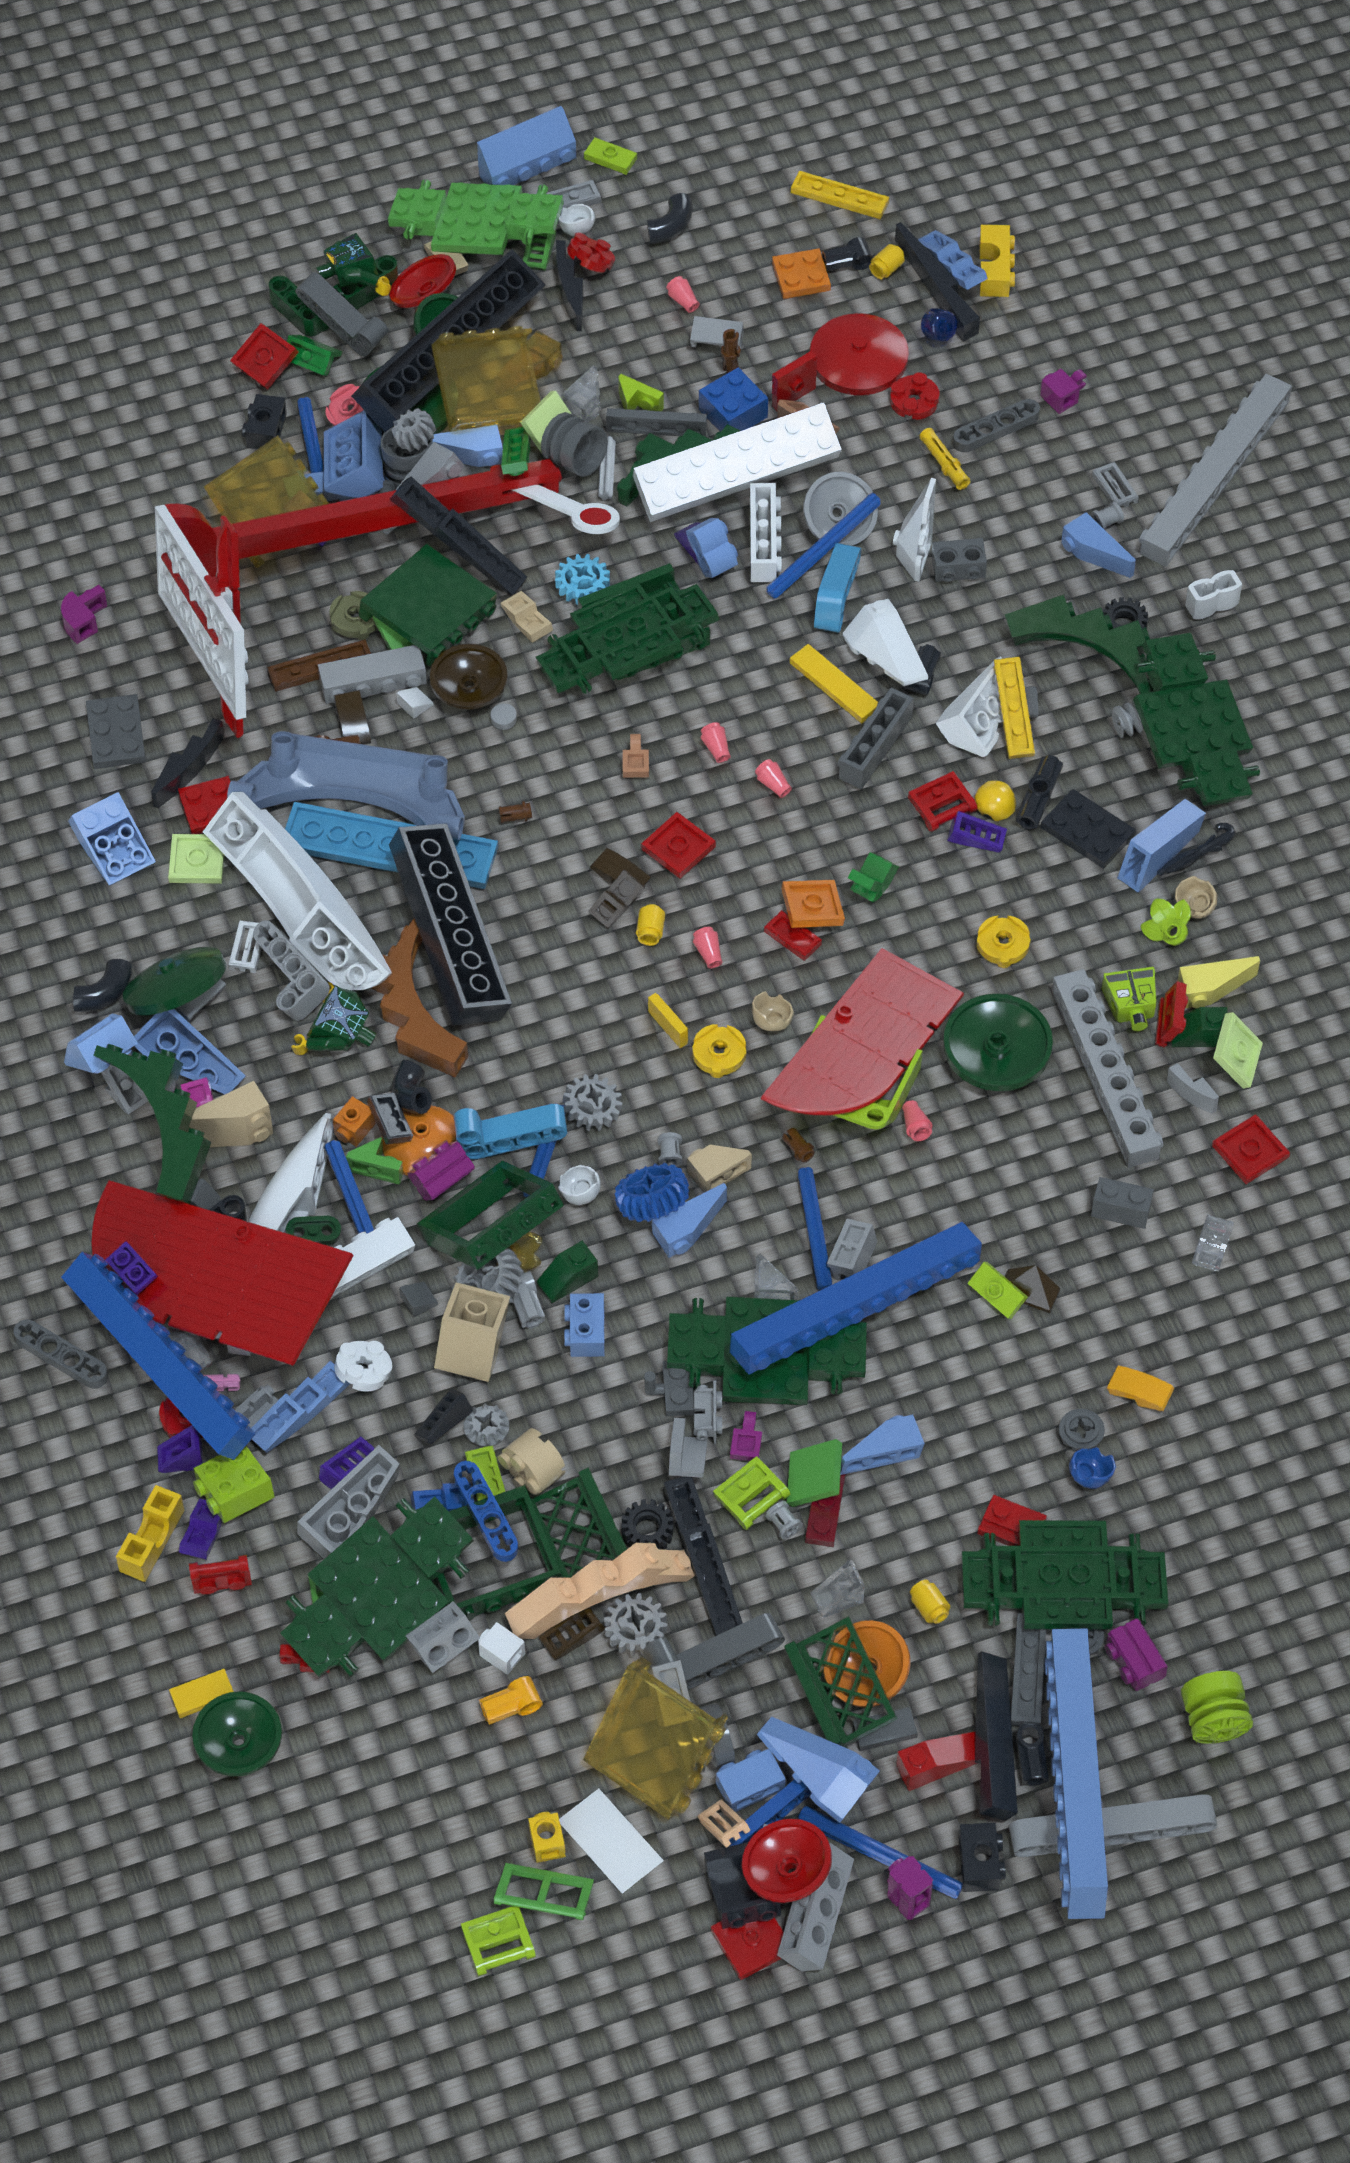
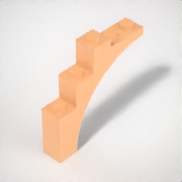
[505,1543,695,1639]

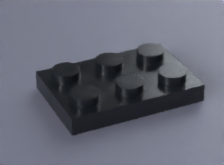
[1040,789,1136,869]

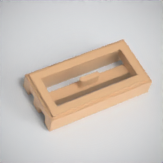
[697,1799,751,1848]

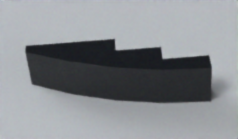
[556,240,584,331]
[151,718,225,808]

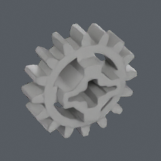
[562,1074,622,1131]
[604,1593,667,1657]

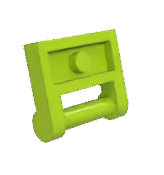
[713,1456,791,1530]
[461,1906,536,1976]

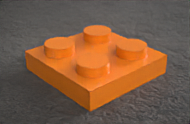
[772,248,831,299]
[781,880,845,928]

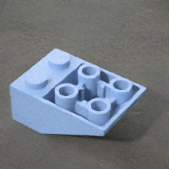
[68,792,156,886]
[64,1013,138,1073]

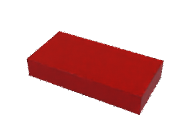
[764,910,822,961]

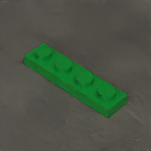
[501,427,531,476]

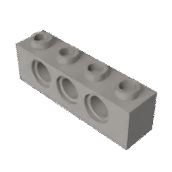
[777,1843,854,1971]

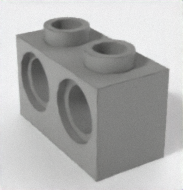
[406,1601,480,1673]

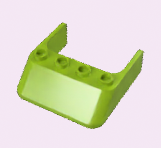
[811,1015,923,1130]

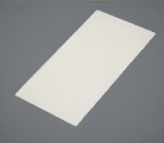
[559,1788,664,1893]

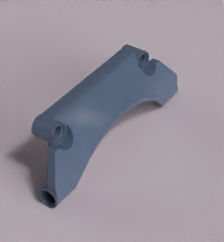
[227,731,465,840]

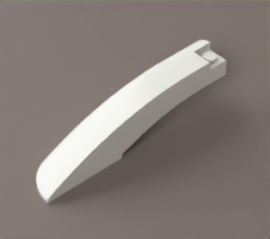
[216,1113,334,1356]

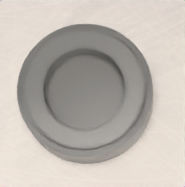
[491,703,517,730]

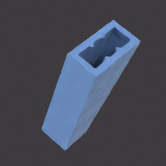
[1118,799,1206,892]

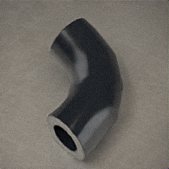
[647,193,693,244]
[73,959,133,1012]
[392,1060,432,1114]

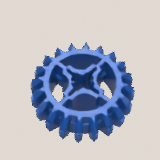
[614,1163,690,1222]

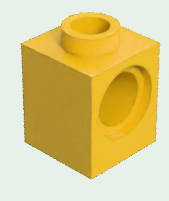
[528,1812,566,1863]

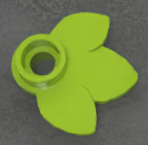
[1140,898,1191,946]

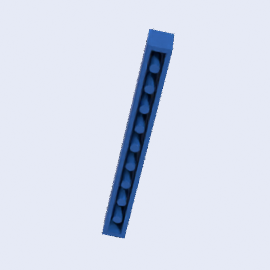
[730,1222,982,1374]
[61,1252,255,1460]

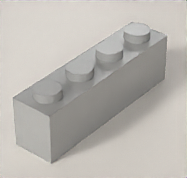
[318,645,427,704]

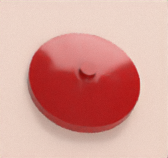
[810,313,908,395]

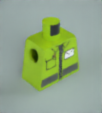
[1102,967,1156,1031]

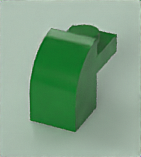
[848,852,899,902]

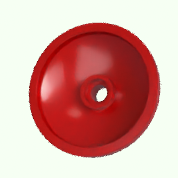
[390,254,456,308]
[742,1819,832,1903]

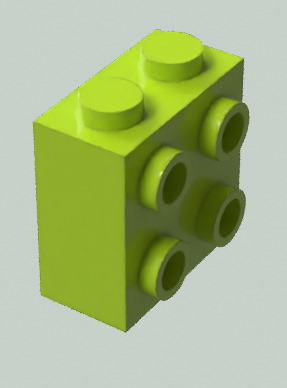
[193,1446,275,1523]

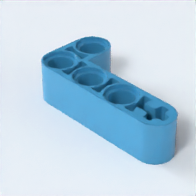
[814,543,862,633]
[453,1104,567,1159]

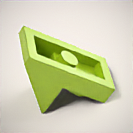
[618,374,664,411]

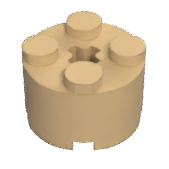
[498,1428,565,1495]

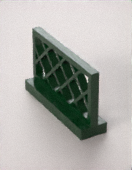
[531,1467,627,1578]
[784,1616,898,1749]

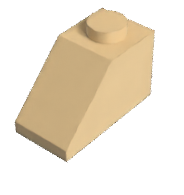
[687,1145,752,1193]

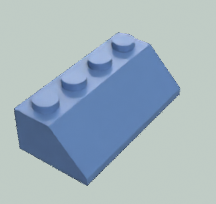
[477,106,576,185]
[324,410,383,498]

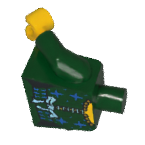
[315,233,391,296]

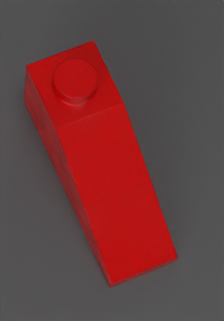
[896,1731,978,1791]

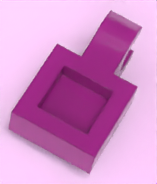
[730,1411,762,1461]

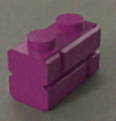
[407,1140,475,1201]
[1105,1618,1168,1691]
[887,1856,933,1920]

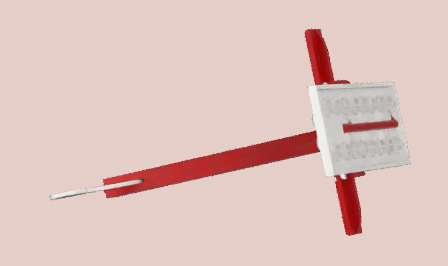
[155,459,620,738]

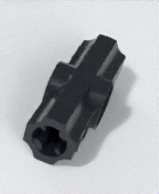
[1016,755,1063,830]

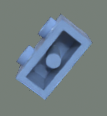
[565,1293,605,1357]
[716,1749,786,1812]

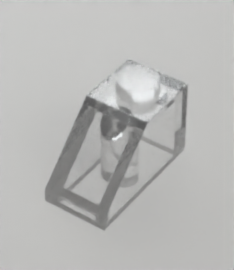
[561,365,601,422]

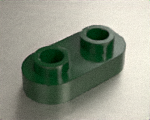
[285,1215,341,1245]

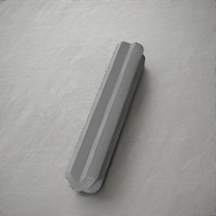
[598,436,616,501]

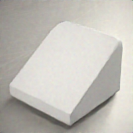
[396,687,434,719]

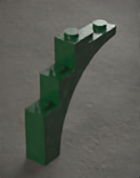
[617,424,740,507]
[1005,594,1154,694]
[93,1044,211,1204]

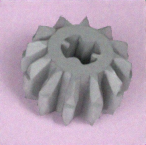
[392,408,436,452]

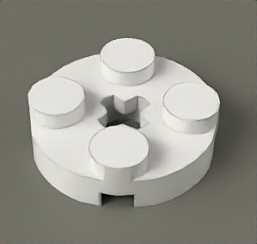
[334,1341,392,1391]

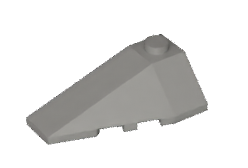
[381,442,465,535]

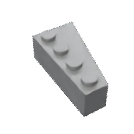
[297,1445,399,1559]

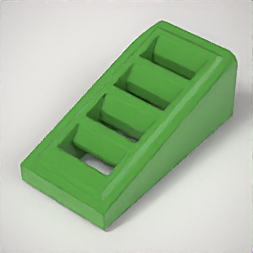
[523,230,556,271]

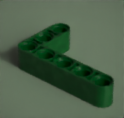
[268,255,398,337]

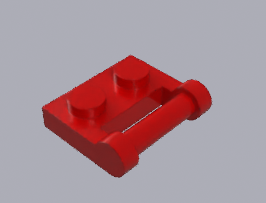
[908,771,977,832]
[189,1555,252,1594]

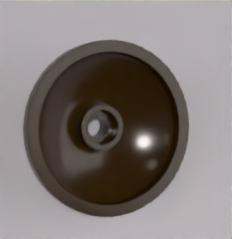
[430,644,508,709]

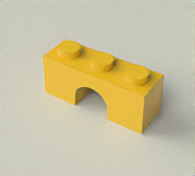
[980,225,1015,297]
[116,1485,185,1582]

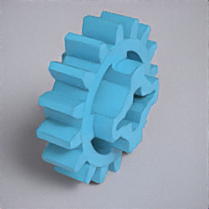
[555,554,610,605]

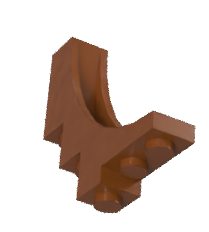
[370,918,468,1078]

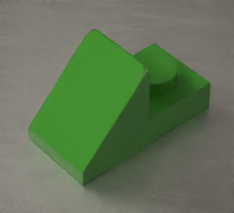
[346,1137,403,1185]

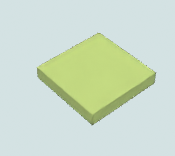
[520,391,571,454]
[168,834,224,884]
[1213,1012,1263,1089]

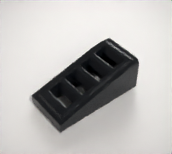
[415,1389,474,1444]

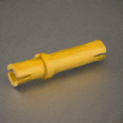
[919,428,970,490]

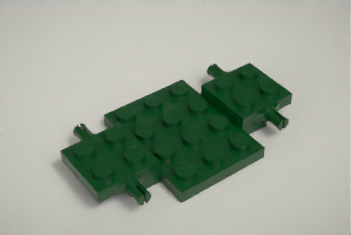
[536,582,720,694]
[1133,633,1260,807]
[667,1297,867,1405]
[280,1496,474,1678]
[961,1520,1169,1629]

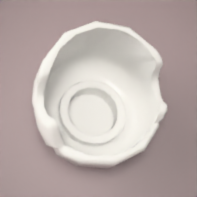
[558,204,595,236]
[558,1165,600,1205]

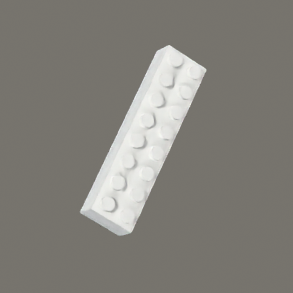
[633,403,841,522]

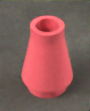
[666,276,700,313]
[700,722,731,763]
[755,759,792,798]
[692,927,723,969]
[902,1100,933,1141]

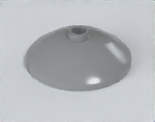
[803,472,878,547]

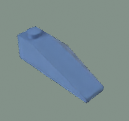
[134,1009,246,1095]
[757,1717,880,1823]

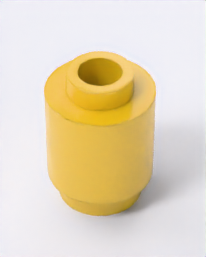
[869,244,905,279]
[636,904,665,946]
[910,1580,951,1624]

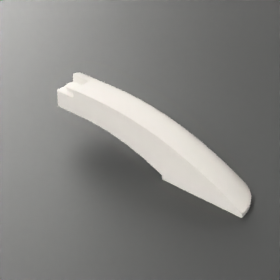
[203,792,392,990]

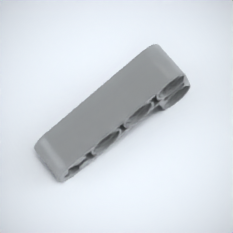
[253,920,330,1021]

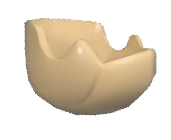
[1175,876,1218,919]
[752,991,794,1031]

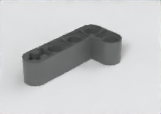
[295,272,389,357]

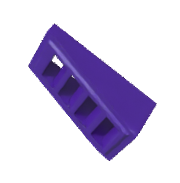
[947,811,1007,853]
[319,1436,375,1490]

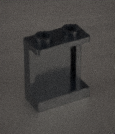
[704,1842,781,1929]

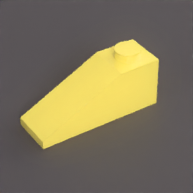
[1178,956,1260,1009]

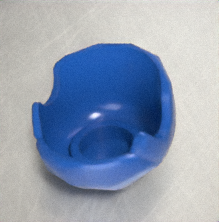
[1069,1447,1116,1489]

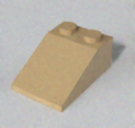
[187,1081,273,1147]

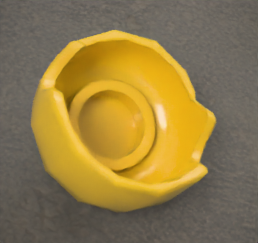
[974,781,1017,821]

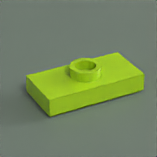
[584,137,637,175]
[967,1262,1028,1319]
[465,1445,505,1501]

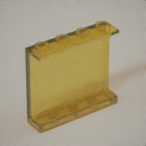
[432,326,541,431]
[204,436,329,568]
[583,1657,728,1820]

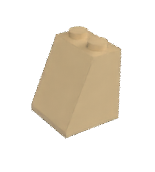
[434,1282,510,1382]

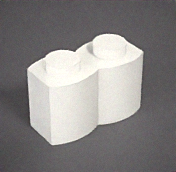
[1185,570,1242,619]

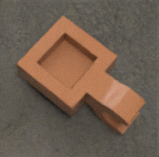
[623,734,649,778]

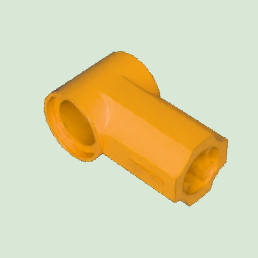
[479,1676,543,1725]

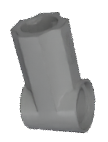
[509,1271,545,1329]

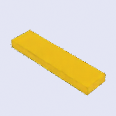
[791,171,889,219]
[790,644,878,724]
[994,657,1035,759]

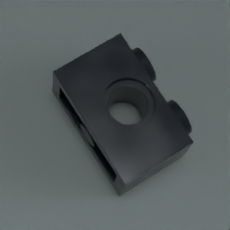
[242,394,287,452]
[958,1822,1006,1892]

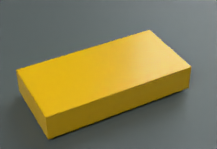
[648,993,688,1048]
[169,1669,234,1718]

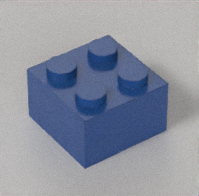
[699,367,768,432]

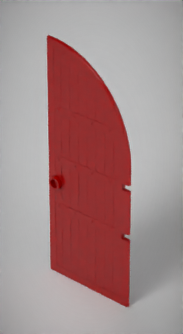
[91,1180,354,1366]

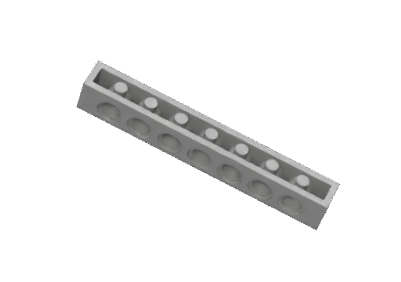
[1052,969,1163,1168]

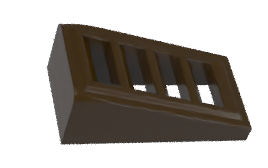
[539,1607,605,1660]

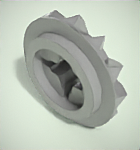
[464,1403,509,1446]

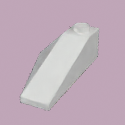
[893,478,936,582]
[843,599,928,686]

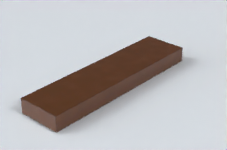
[267,639,371,692]

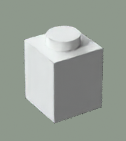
[478,1622,525,1675]

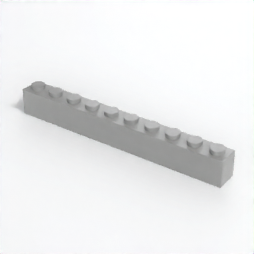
[1139,374,1292,567]

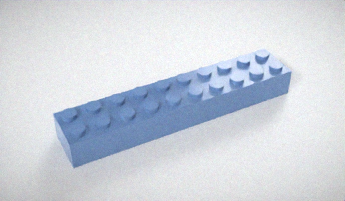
[1044,1629,1108,1919]

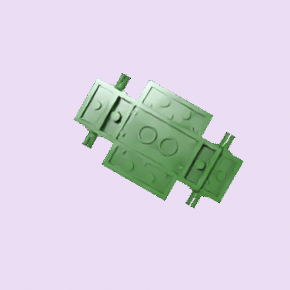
[388,179,564,255]

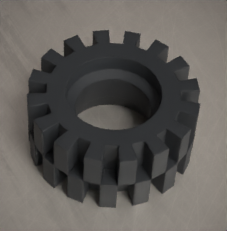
[1102,597,1148,629]
[621,1499,674,1550]

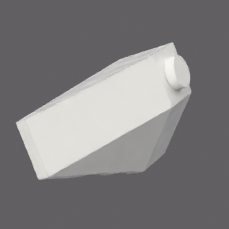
[936,656,1003,757]

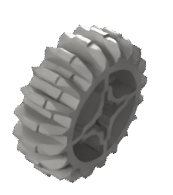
[452,1248,524,1303]

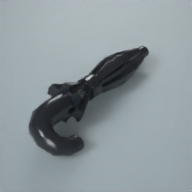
[1157,823,1236,876]

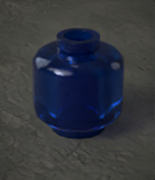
[921,308,957,342]

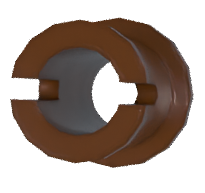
[499,801,532,823]
[782,1128,815,1163]

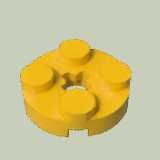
[976,915,1030,968]
[692,1024,746,1078]

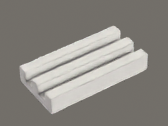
[229,921,262,973]

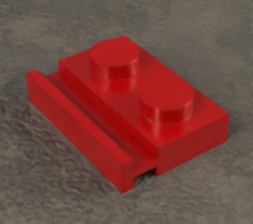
[1155,981,1188,1047]
[977,1495,1047,1546]

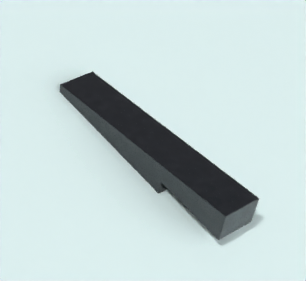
[895,222,980,342]
[390,476,527,596]
[663,1476,743,1636]
[975,1651,1018,1821]

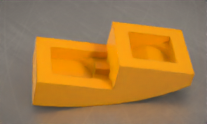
[1107,1365,1174,1411]

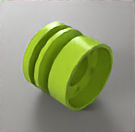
[1181,1671,1253,1744]

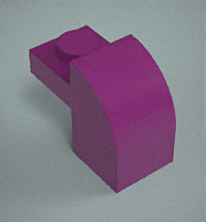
[61,585,107,644]

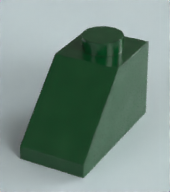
[1171,1007,1228,1047]
[536,1240,598,1304]

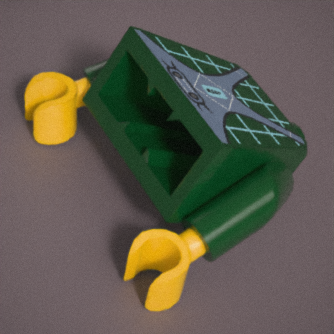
[291,982,376,1055]

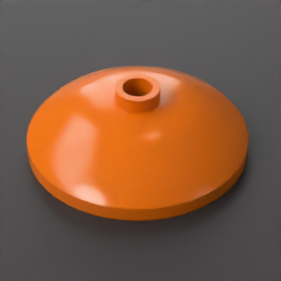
[382,1105,457,1176]
[824,1620,911,1707]

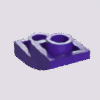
[106,1242,158,1295]

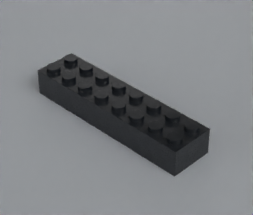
[389,823,512,1025]

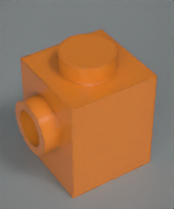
[333,1096,376,1147]

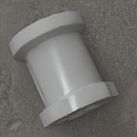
[1090,502,1124,530]
[657,1132,683,1167]
[765,1501,803,1540]

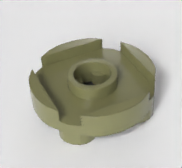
[329,591,377,640]

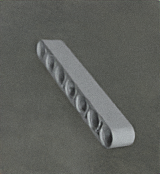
[1009,1795,1218,1857]

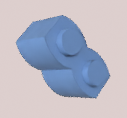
[686,518,738,578]

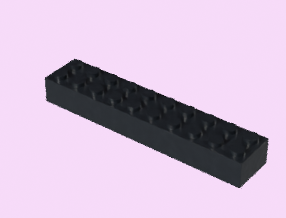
[351,249,546,432]

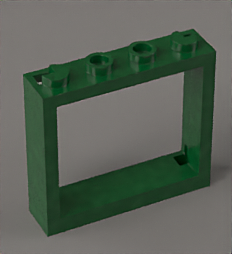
[417,1161,564,1270]
[435,1485,561,1621]

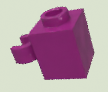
[1040,369,1087,414]

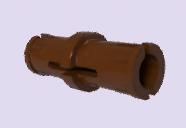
[721,329,741,373]

